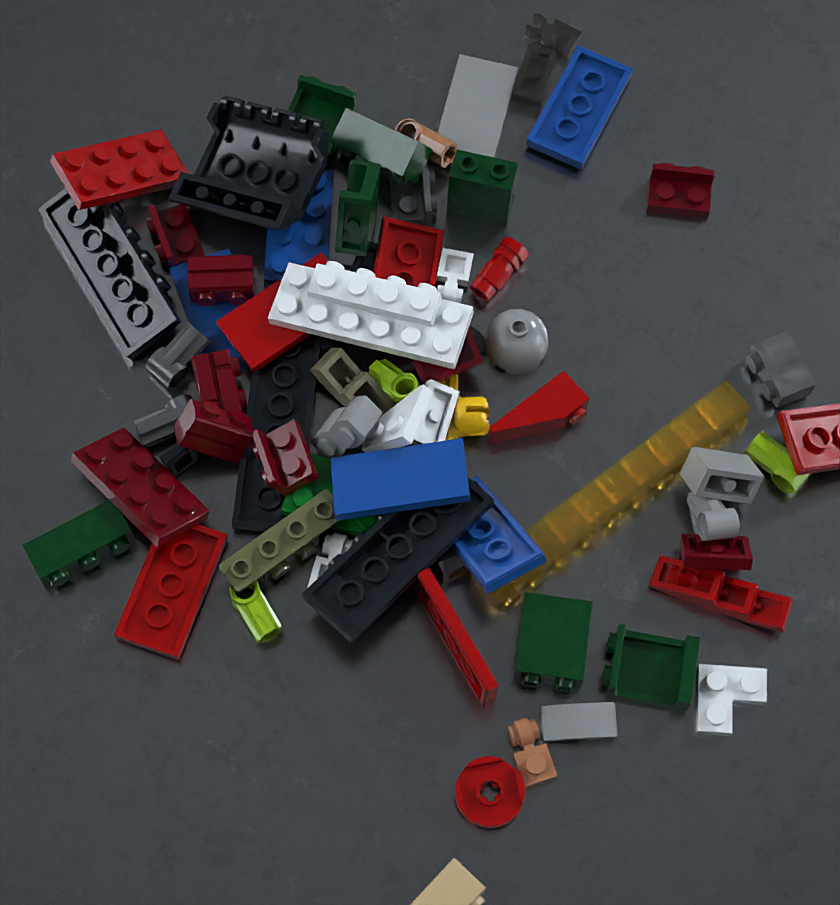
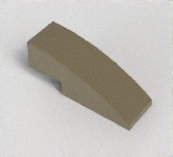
[310,348,395,415]

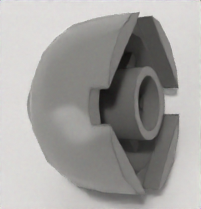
[484,309,548,374]

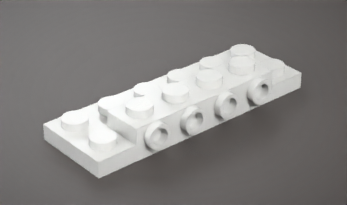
[268,261,474,369]

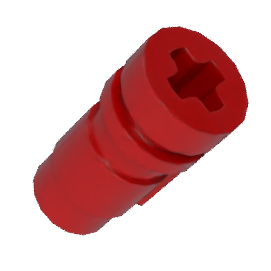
[469,236,529,302]

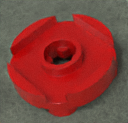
[455,756,525,828]

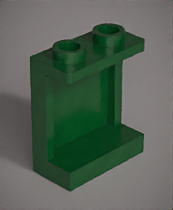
[287,74,357,169]
[446,150,518,226]
[335,160,381,257]
[513,592,593,692]
[601,624,700,711]

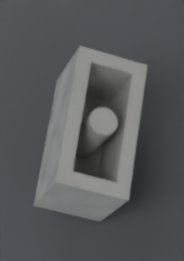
[680,447,764,504]

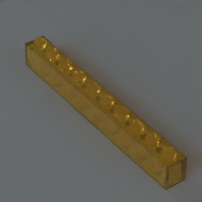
[471,380,752,610]

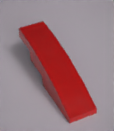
[650,555,793,633]

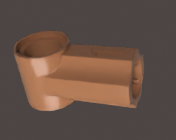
[395,118,458,168]

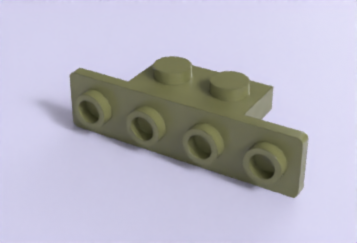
[219,489,340,593]

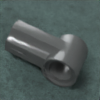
[146,322,211,390]
[133,394,193,448]

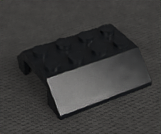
[168,95,329,231]

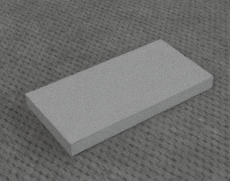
[431,54,518,167]

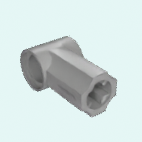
[687,492,740,541]

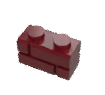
[188,255,255,307]
[191,350,248,412]
[174,399,254,464]

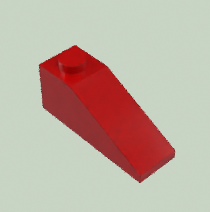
[488,370,589,444]

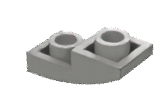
[541,702,618,742]

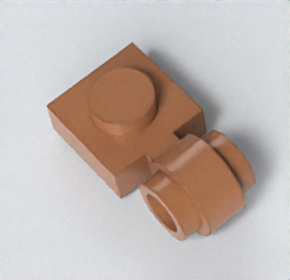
[507,717,557,788]

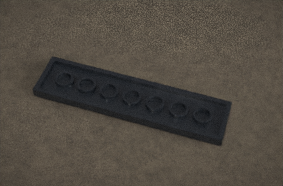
[232,284,322,532]

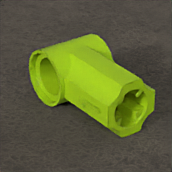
[368,359,420,403]
[744,431,810,494]
[229,580,283,644]

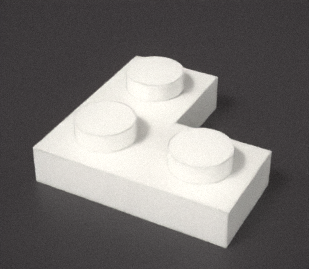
[696,664,767,736]

